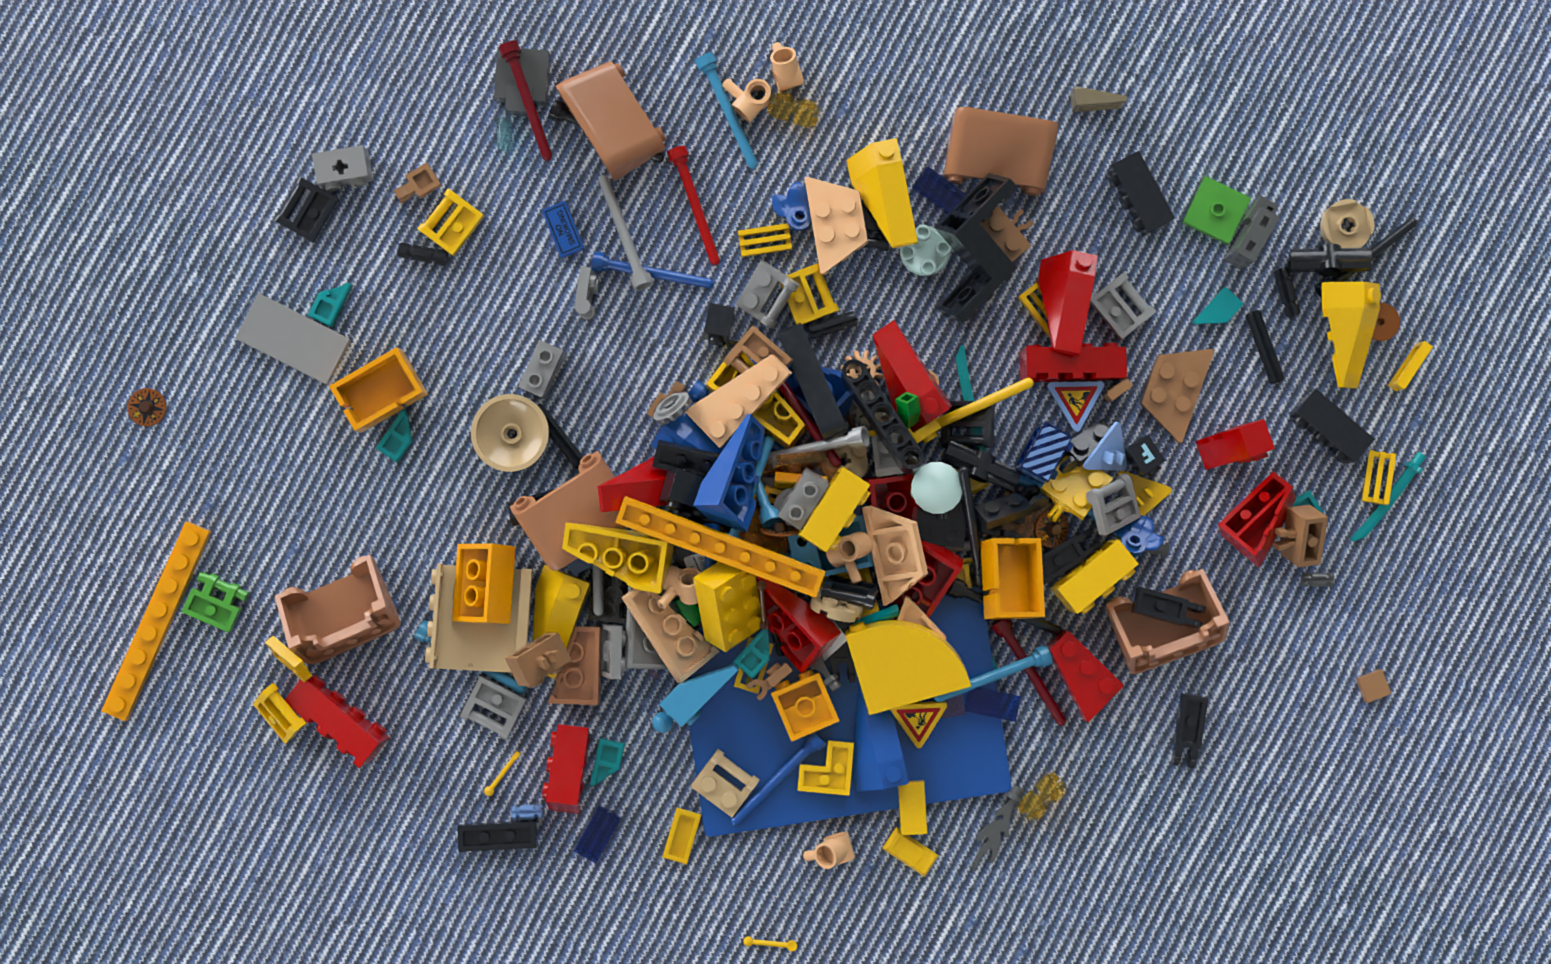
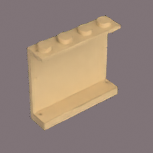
[425,563,533,673]

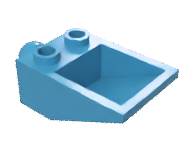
[773,515,874,577]
[652,663,739,733]

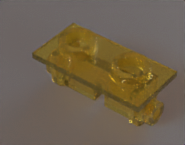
[766,92,821,128]
[1016,771,1067,822]

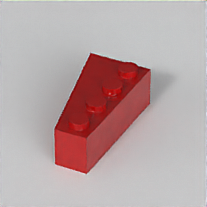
[1019,343,1127,383]

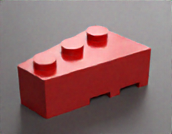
[1195,419,1275,470]
[1217,471,1296,569]
[1047,629,1124,723]
[542,724,590,814]

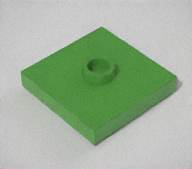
[1182,176,1251,245]

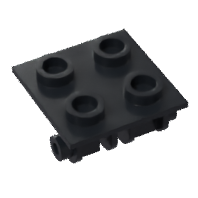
[916,500,966,548]

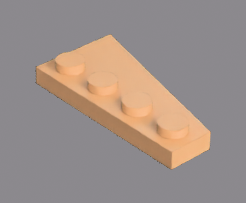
[685,354,792,448]
[622,588,720,683]

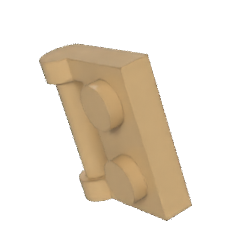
[690,749,760,817]

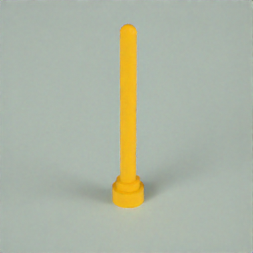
[935,378,1033,433]

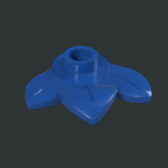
[772,182,812,231]
[1114,515,1164,557]

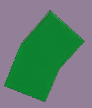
[895,392,921,429]
[672,597,701,627]

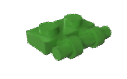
[181,572,249,633]

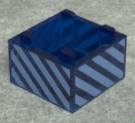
[1014,421,1074,484]

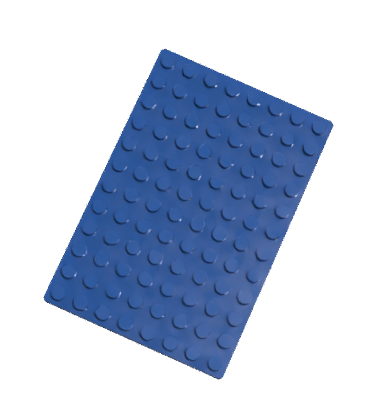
[687,587,1012,837]

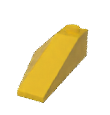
[846,138,918,249]
[1322,282,1381,389]
[562,522,674,594]
[533,565,593,679]

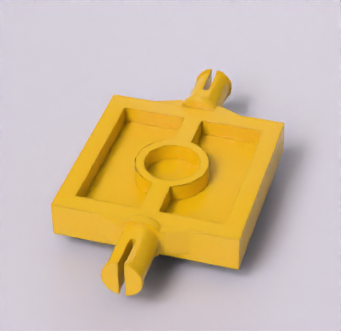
[1041,456,1113,522]

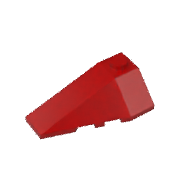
[872,320,952,432]
[893,541,964,620]

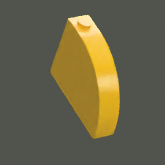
[845,620,971,715]

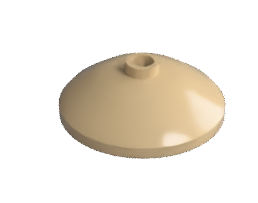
[471,394,549,472]

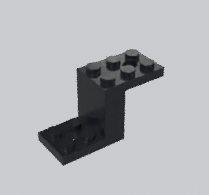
[935,173,1017,323]

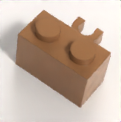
[979,206,1034,263]
[1273,505,1328,567]
[505,632,571,688]

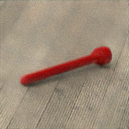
[667,145,720,265]

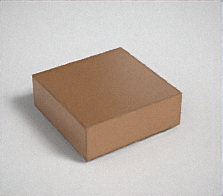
[1102,379,1133,403]
[1355,669,1391,703]

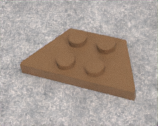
[1140,349,1215,443]

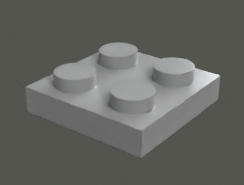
[601,624,626,679]

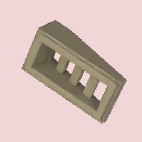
[1070,87,1127,113]

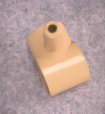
[770,42,804,92]
[722,79,771,122]
[826,531,872,584]
[657,565,701,608]
[803,832,855,869]

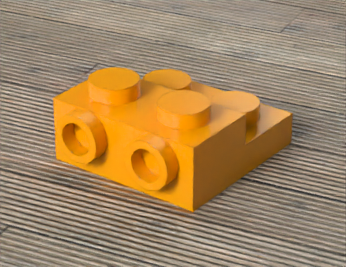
[771,669,839,742]

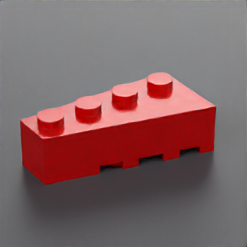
[284,674,390,768]

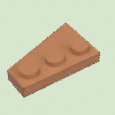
[548,626,602,705]

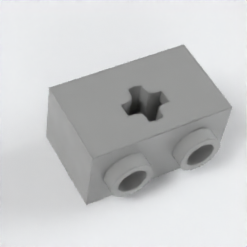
[312,145,374,191]
[518,340,567,400]
[778,467,829,530]

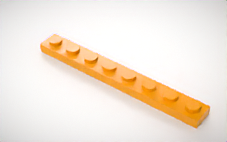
[615,496,826,598]
[101,521,212,721]

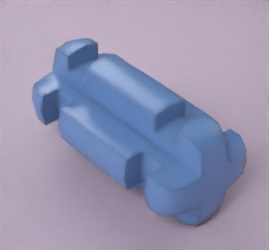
[511,804,544,820]

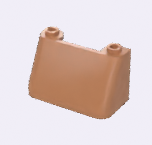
[555,61,667,182]
[943,107,1059,196]
[510,451,626,571]
[275,555,401,664]
[1106,569,1230,674]

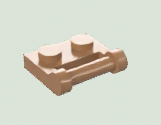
[723,326,793,374]

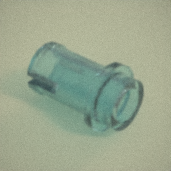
[495,117,515,151]

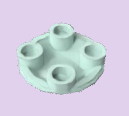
[900,224,951,276]
[910,462,962,514]

